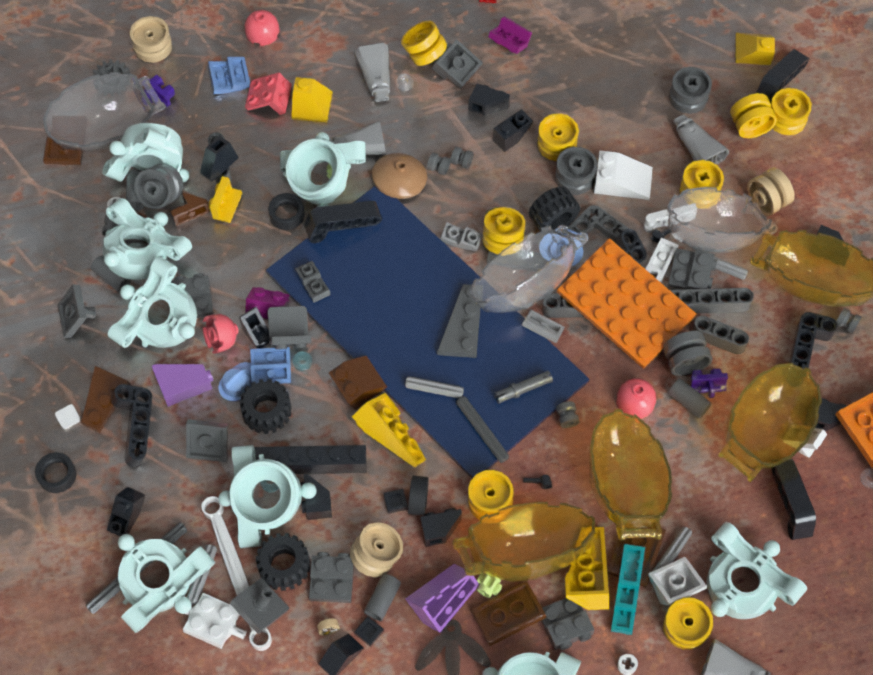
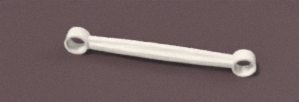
[201,496,272,651]

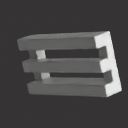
[522,309,565,343]

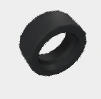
[268,193,305,230]
[35,452,77,493]
[408,475,429,516]

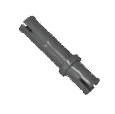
[494,370,553,404]

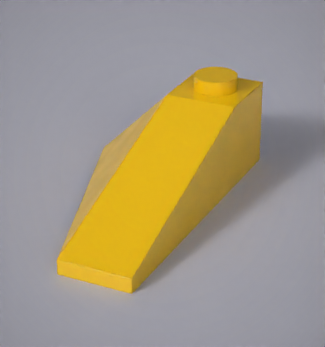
[352,393,426,467]
[565,527,609,610]

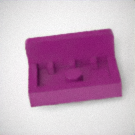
[488,16,532,54]
[245,287,290,319]

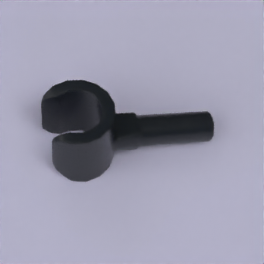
[650,226,676,243]
[523,475,552,489]

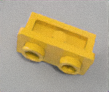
[209,176,242,223]

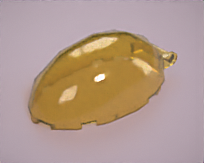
[750,230,873,307]
[718,363,822,482]
[589,409,672,540]
[452,502,595,582]

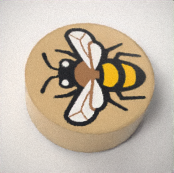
[317,618,340,636]

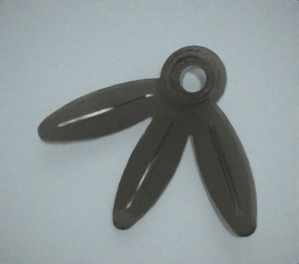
[415,619,491,675]

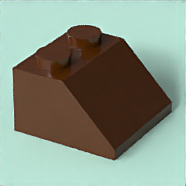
[329,356,387,410]

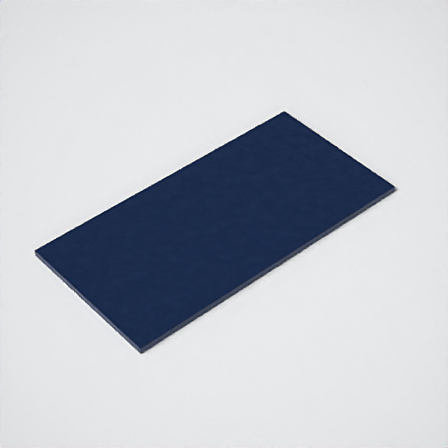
[266,186,589,479]

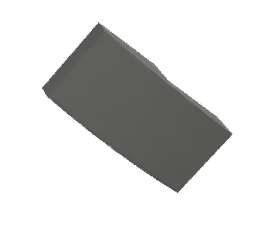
[295,261,331,303]

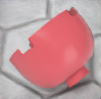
[244,10,280,46]
[203,314,238,354]
[616,378,656,419]

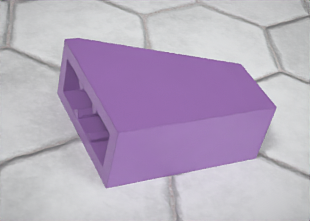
[152,364,214,407]

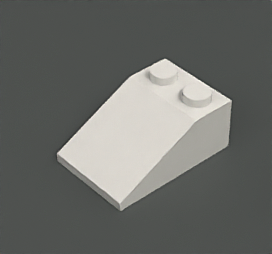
[594,151,653,200]

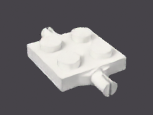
[183,593,247,649]

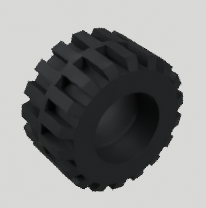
[528,186,580,235]
[240,379,292,434]
[256,533,310,591]

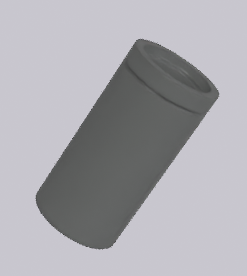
[126,169,144,211]
[91,255,131,293]
[668,379,712,418]
[364,574,401,621]

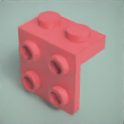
[245,72,292,115]

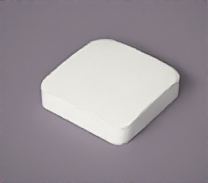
[55,404,81,429]

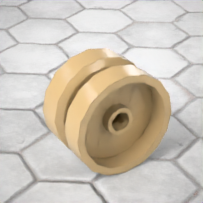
[130,16,173,63]
[747,167,794,216]
[350,522,403,577]

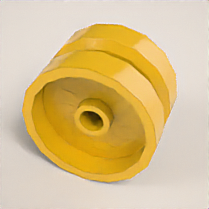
[401,21,447,66]
[771,88,812,135]
[730,93,777,138]
[537,113,579,161]
[679,160,724,208]
[482,207,526,255]
[468,470,514,523]
[663,598,713,650]

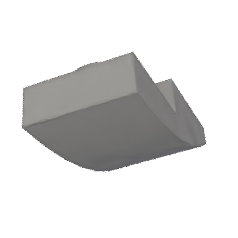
[440,222,483,251]

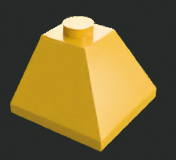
[735,33,775,65]
[292,77,333,123]

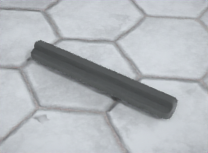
[457,396,509,463]

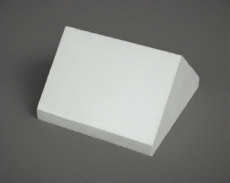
[648,557,707,606]

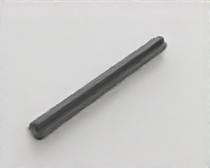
[86,522,187,614]

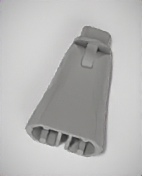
[354,43,390,102]
[673,115,729,165]
[329,121,386,155]
[701,639,771,675]

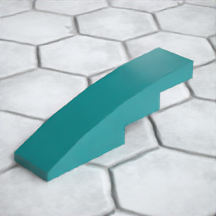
[611,544,645,635]

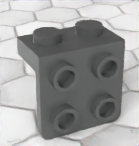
[268,306,311,350]

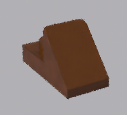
[170,193,210,226]

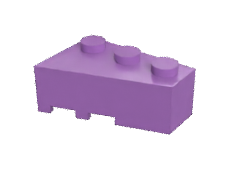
[405,564,480,633]

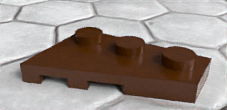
[81,366,130,433]

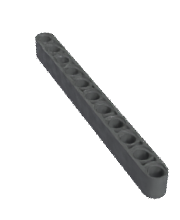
[542,288,754,318]

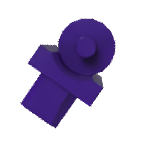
[142,75,175,107]
[690,368,728,398]

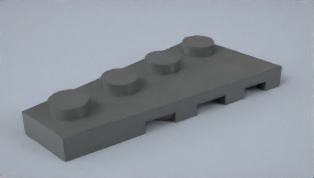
[437,284,482,358]

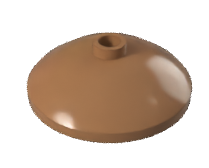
[372,153,427,199]

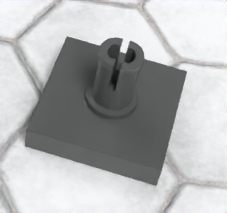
[57,284,96,338]
[186,419,228,462]
[230,578,290,635]

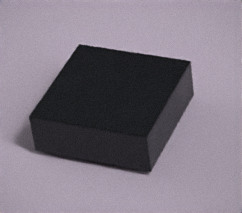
[383,488,408,514]
[354,616,384,647]

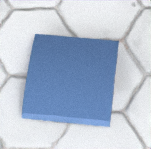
[208,57,250,94]
[250,347,291,384]

